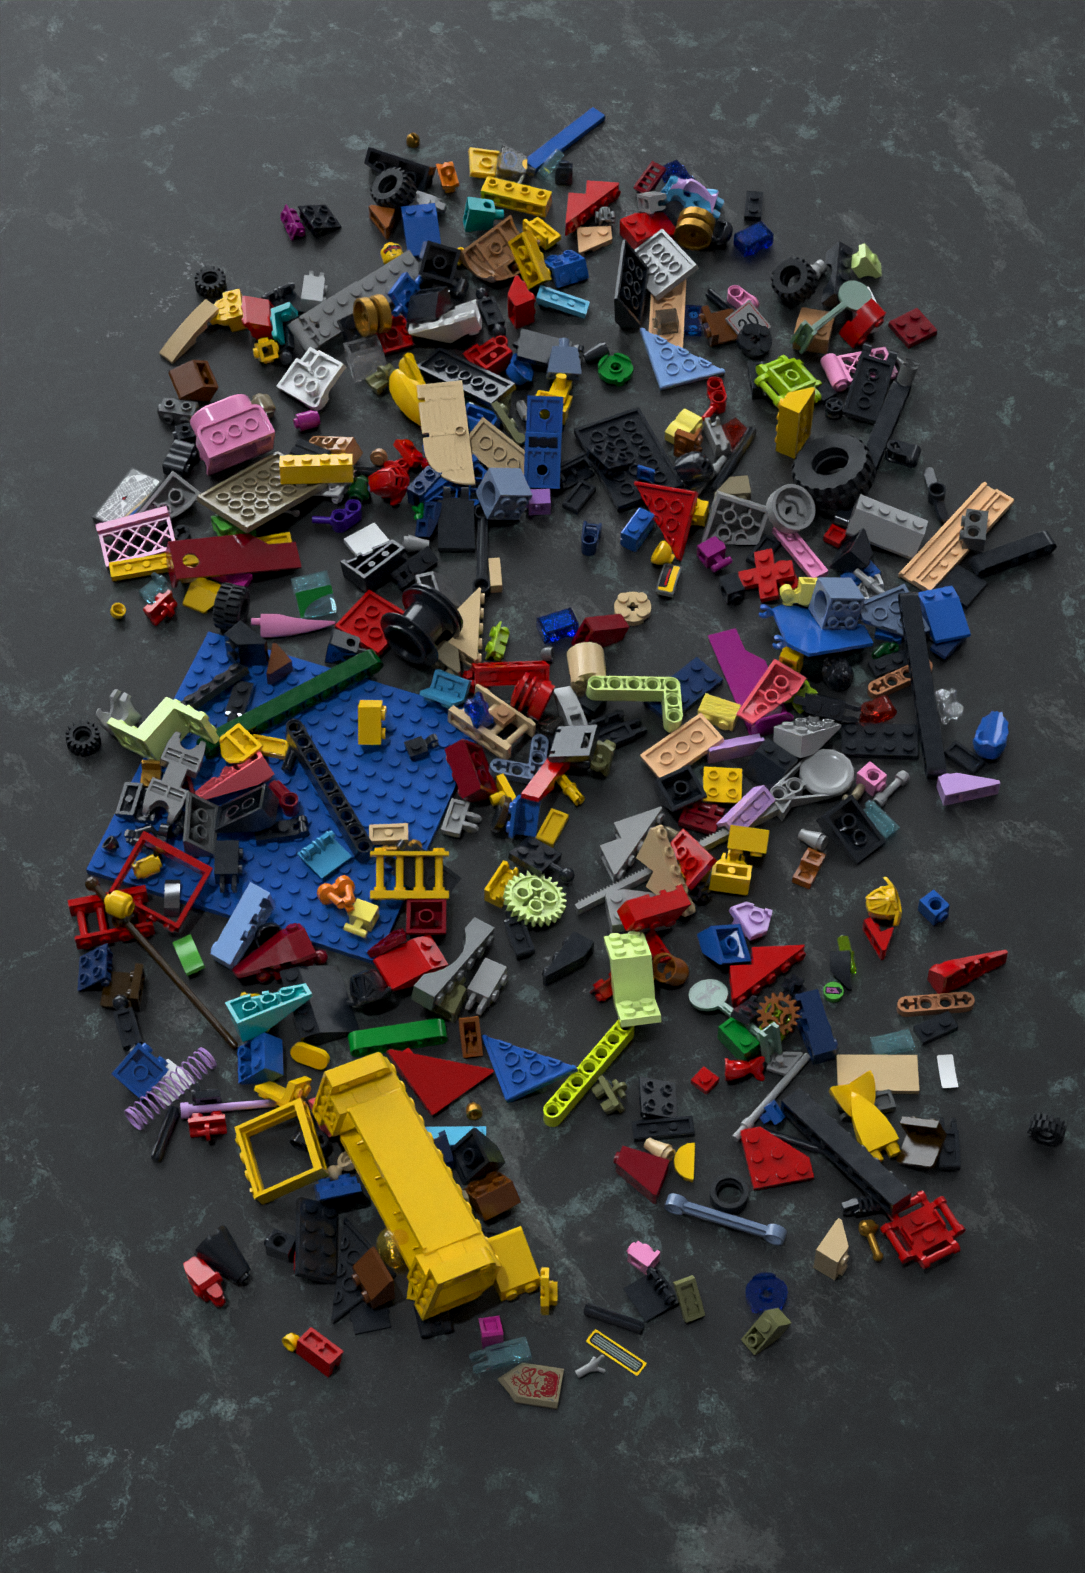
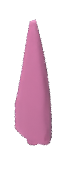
[251,614,335,638]

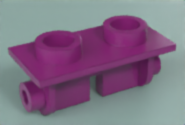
[280,204,305,241]

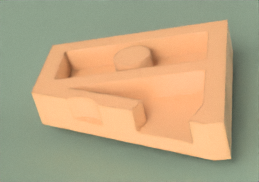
[577,226,612,256]

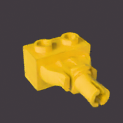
[209,289,246,332]
[709,848,752,896]

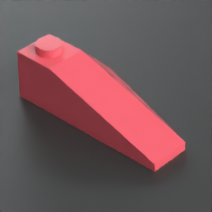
[195,750,274,800]

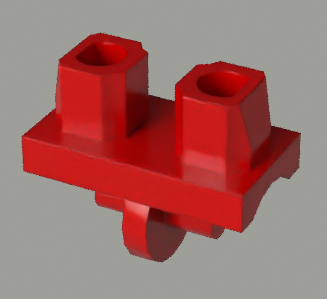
[143,590,178,626]
[188,1110,227,1141]

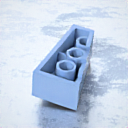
[210,882,276,970]

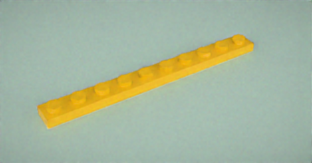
[109,532,292,581]

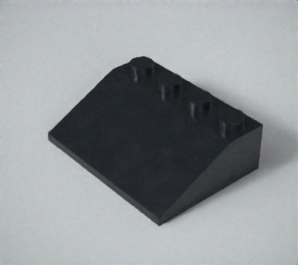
[614,240,649,330]
[279,965,359,1046]

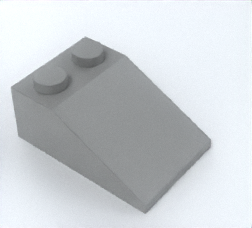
[605,889,670,933]

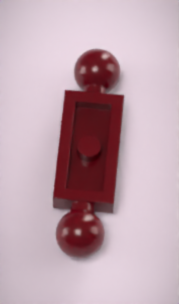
[255,950,328,983]

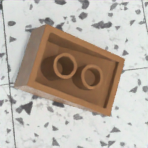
[792,307,835,354]

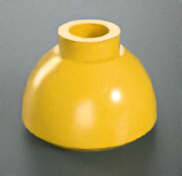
[651,540,675,565]

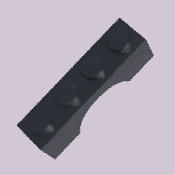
[821,241,853,310]

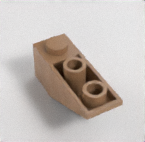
[309,436,363,465]

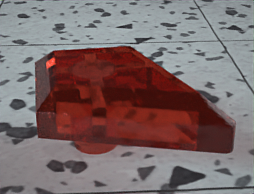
[722,417,747,448]

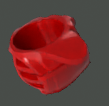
[368,460,410,506]

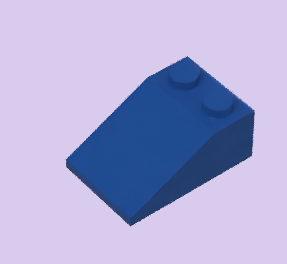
[401,203,441,258]
[918,586,971,644]

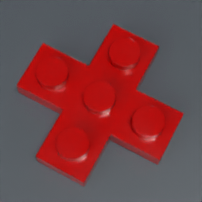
[738,548,795,603]

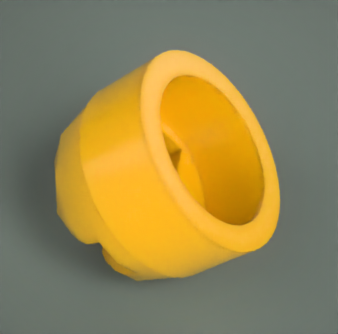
[110,603,126,619]
[282,1333,300,1352]

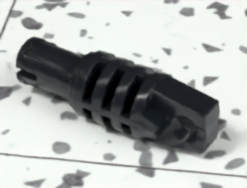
[841,1195,882,1216]

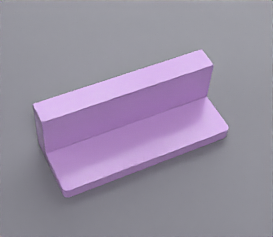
[706,734,765,764]
[716,785,775,831]

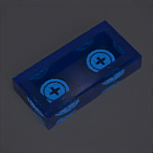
[684,305,702,336]

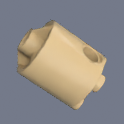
[567,642,606,697]

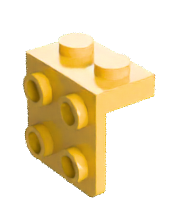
[254,1076,312,1106]

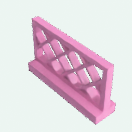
[96,506,176,568]

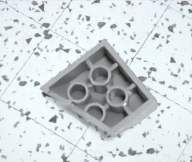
[701,490,768,545]

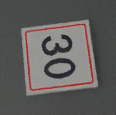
[725,300,771,342]

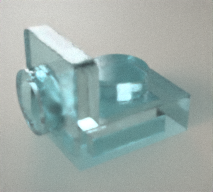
[139,572,168,605]

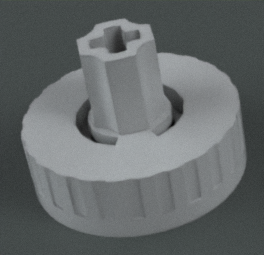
[766,484,815,534]

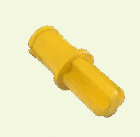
[556,774,585,806]

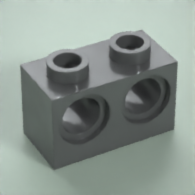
[959,509,989,551]

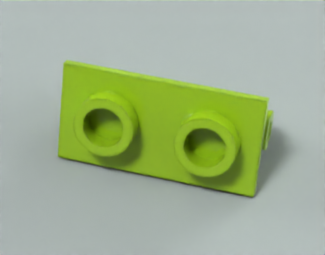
[485,621,510,661]

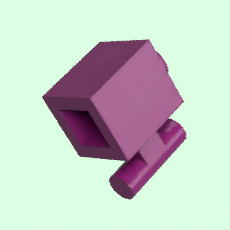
[697,536,733,572]

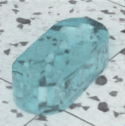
[538,148,564,178]

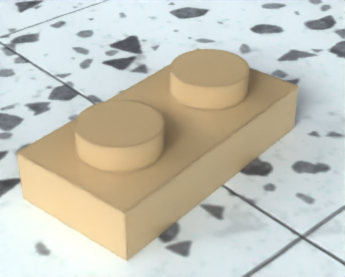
[369,823,409,845]

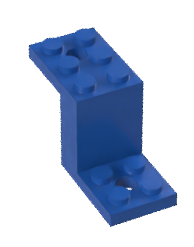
[524,396,563,489]

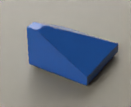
[637,465,655,483]

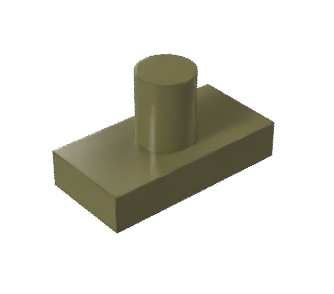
[673,1275,705,1323]

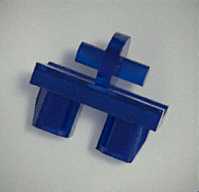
[463,691,494,729]

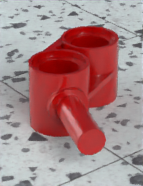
[702,377,727,421]

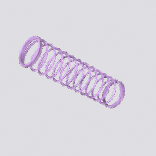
[124,1047,217,1130]

